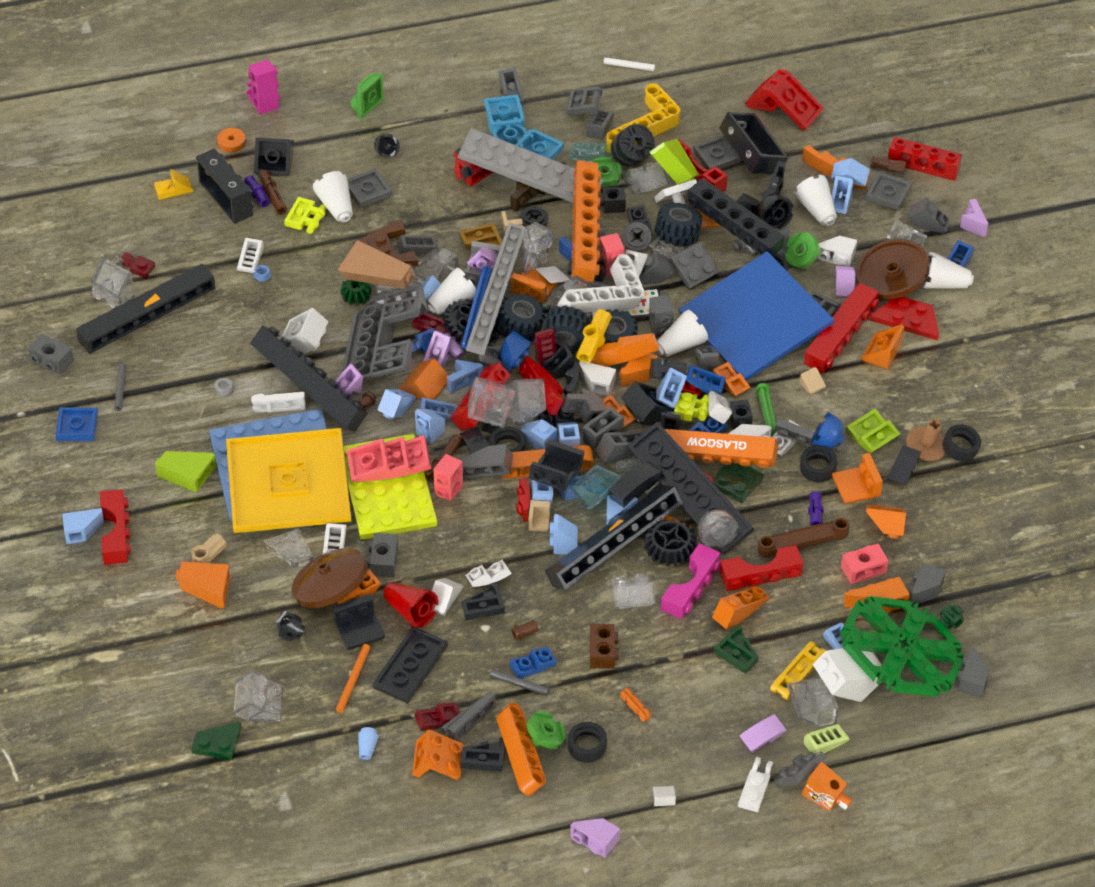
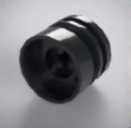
[611,124,655,167]

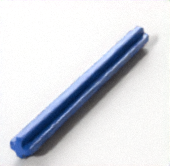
[461,266,492,349]

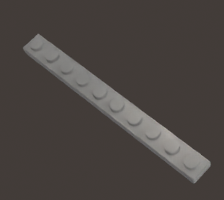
[466,223,527,355]

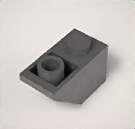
[908,197,949,233]
[639,251,674,285]
[908,563,946,606]
[956,648,989,698]

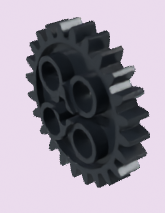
[442,299,501,347]

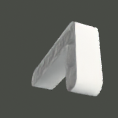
[557,254,645,313]

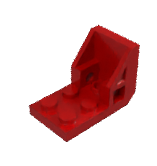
[745,69,824,131]

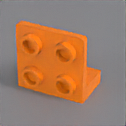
[510,266,558,304]
[832,453,883,504]
[412,729,464,780]

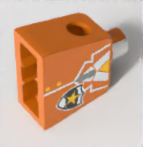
[802,762,853,811]

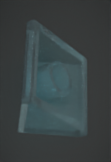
[571,465,622,510]

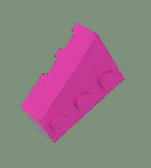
[246,59,280,114]

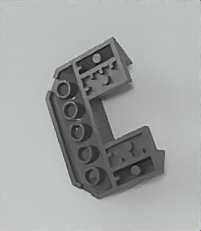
[342,284,429,380]

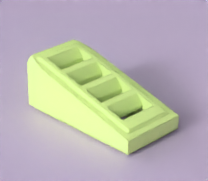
[803,724,850,753]

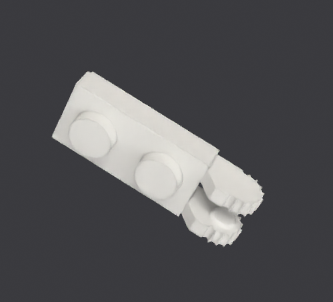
[251,392,306,413]
[738,757,774,813]

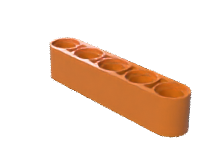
[501,445,594,479]
[496,702,546,796]

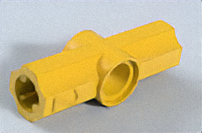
[576,309,612,363]

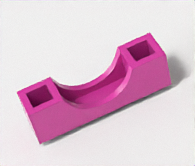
[661,543,720,620]

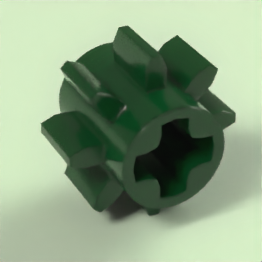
[940,604,964,629]

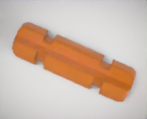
[620,688,651,722]

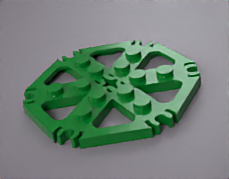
[840,596,965,697]

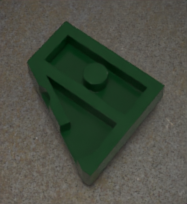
[714,624,758,674]
[191,722,242,760]

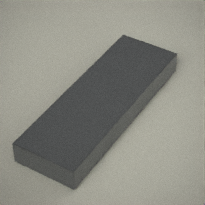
[448,691,496,741]

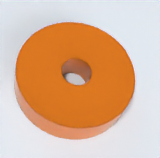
[217,128,246,153]

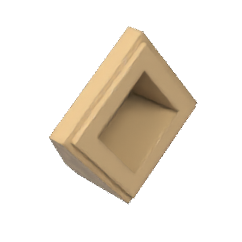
[800,367,826,395]

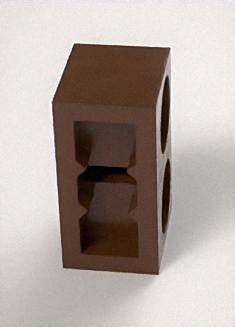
[590,624,619,669]

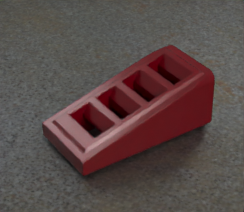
[535,328,556,366]

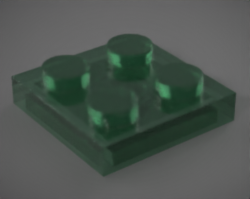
[713,463,764,503]

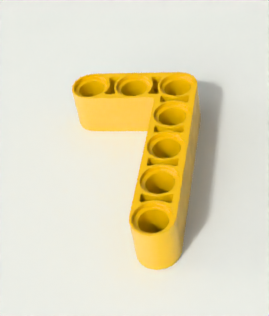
[606,84,680,154]

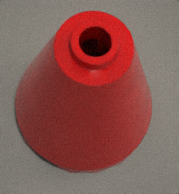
[383,582,439,628]

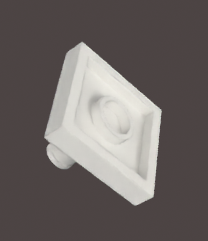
[654,180,697,204]

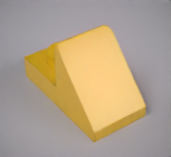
[154,169,193,200]

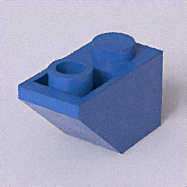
[498,331,532,372]

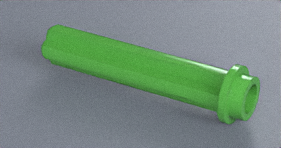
[755,383,777,435]

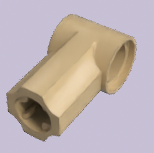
[191,534,227,563]

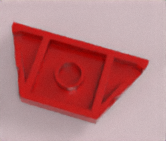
[870,297,939,341]

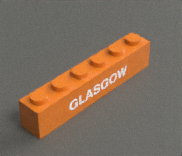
[664,429,779,468]

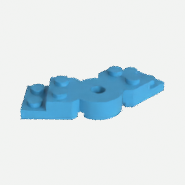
[484,94,564,160]

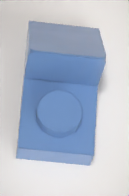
[447,360,483,394]

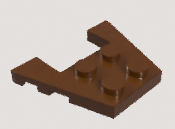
[353,220,419,267]

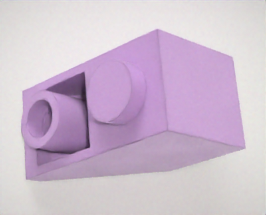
[467,245,498,272]
[570,818,620,858]

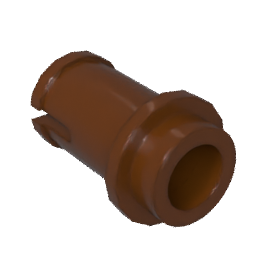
[359,391,376,411]
[511,620,539,640]

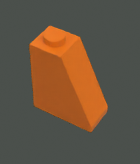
[176,561,230,608]

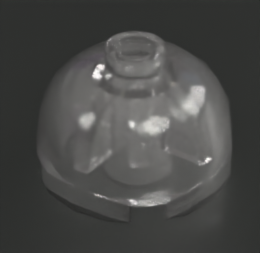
[698,509,739,548]

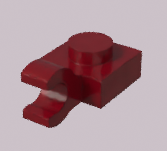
[121,252,155,278]

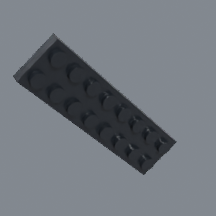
[628,422,754,555]

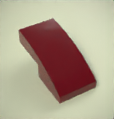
[414,703,460,731]

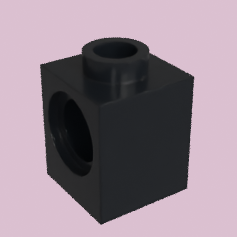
[600,187,626,213]
[729,399,753,430]

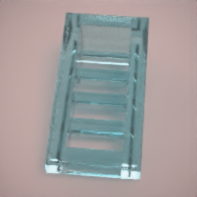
[568,143,607,162]

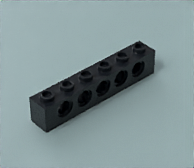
[687,178,785,257]

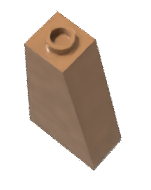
[337,240,415,289]

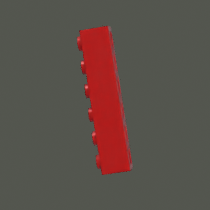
[804,283,879,373]

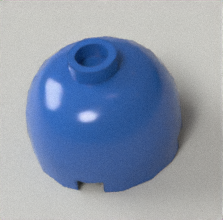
[809,412,845,450]

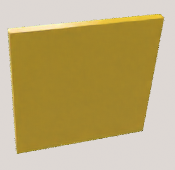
[226,428,351,533]

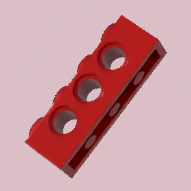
[888,137,962,181]
[450,362,511,431]

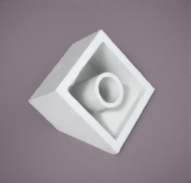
[282,308,329,354]

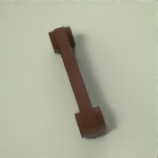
[757,518,850,558]

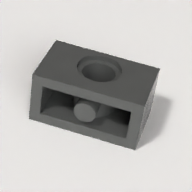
[649,294,674,339]
[28,334,74,375]
[583,407,624,452]
[367,533,398,577]

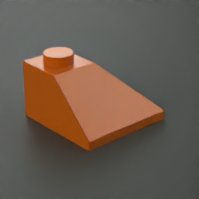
[866,504,906,539]

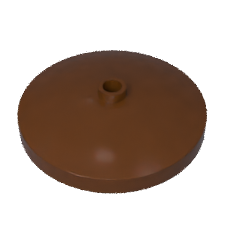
[856,239,929,299]
[292,548,368,608]

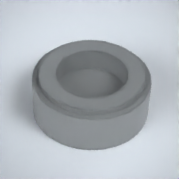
[214,378,234,396]

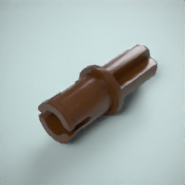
[870,156,906,172]

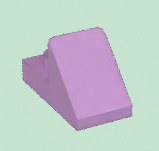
[960,199,988,237]
[835,266,855,298]
[423,331,453,368]
[336,363,363,394]

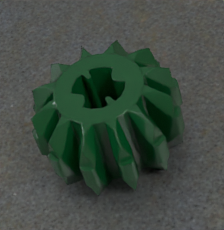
[340,280,372,306]

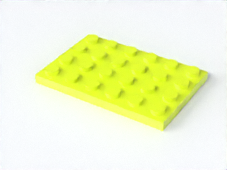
[343,434,437,540]

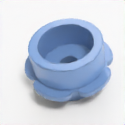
[253,265,271,282]

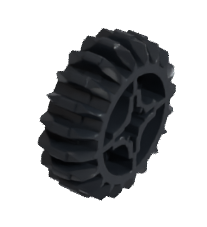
[644,518,697,567]

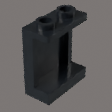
[529,439,585,491]

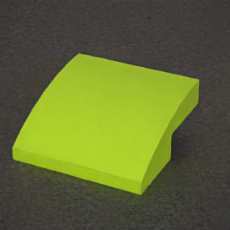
[845,409,901,453]

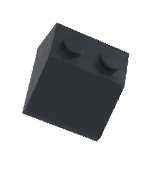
[254,138,294,175]
[621,381,674,426]

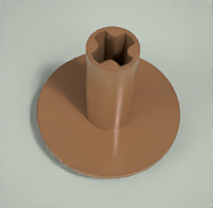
[906,419,946,461]

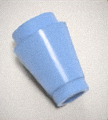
[358,727,379,760]

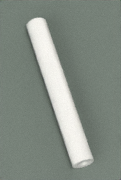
[604,57,655,71]

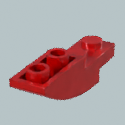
[518,356,564,415]

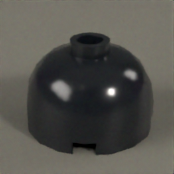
[757,193,794,229]

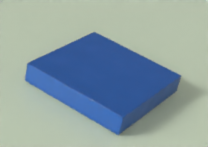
[55,408,98,441]

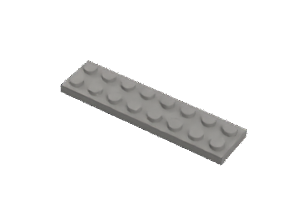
[458,128,603,203]

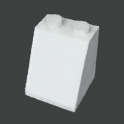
[813,648,881,702]

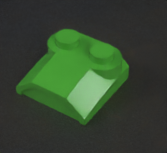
[351,73,384,119]

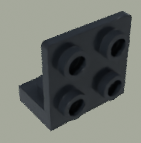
[332,594,385,650]

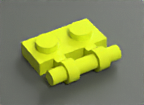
[284,197,327,234]
[674,393,709,421]

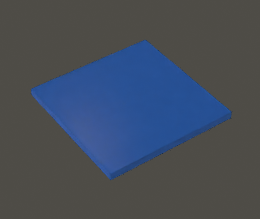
[678,252,834,381]

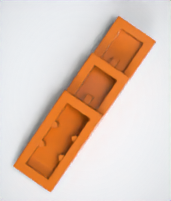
[802,145,868,190]
[591,333,660,367]

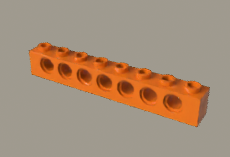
[571,160,601,282]

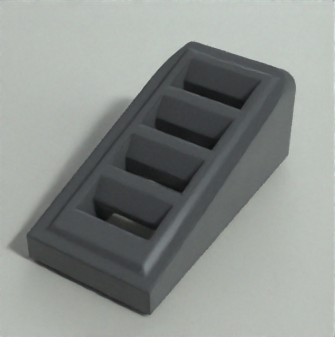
[586,109,614,140]
[397,235,438,255]

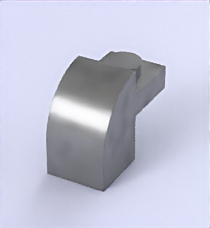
[561,389,607,424]

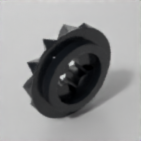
[520,207,548,230]

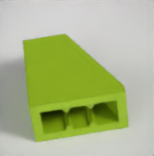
[650,139,699,185]
[155,451,217,493]

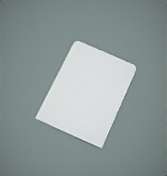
[536,266,571,283]

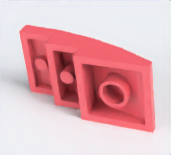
[347,435,432,482]

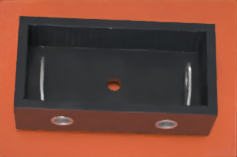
[719,112,788,174]
[196,148,254,224]

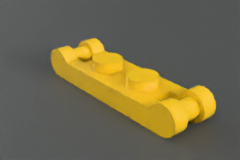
[770,641,827,701]

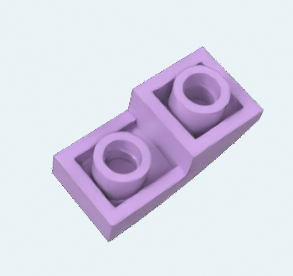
[739,714,787,754]

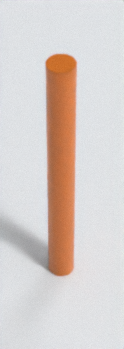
[336,644,371,713]

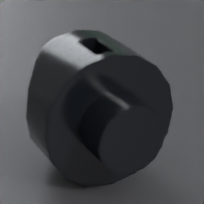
[374,133,400,157]
[276,611,305,641]

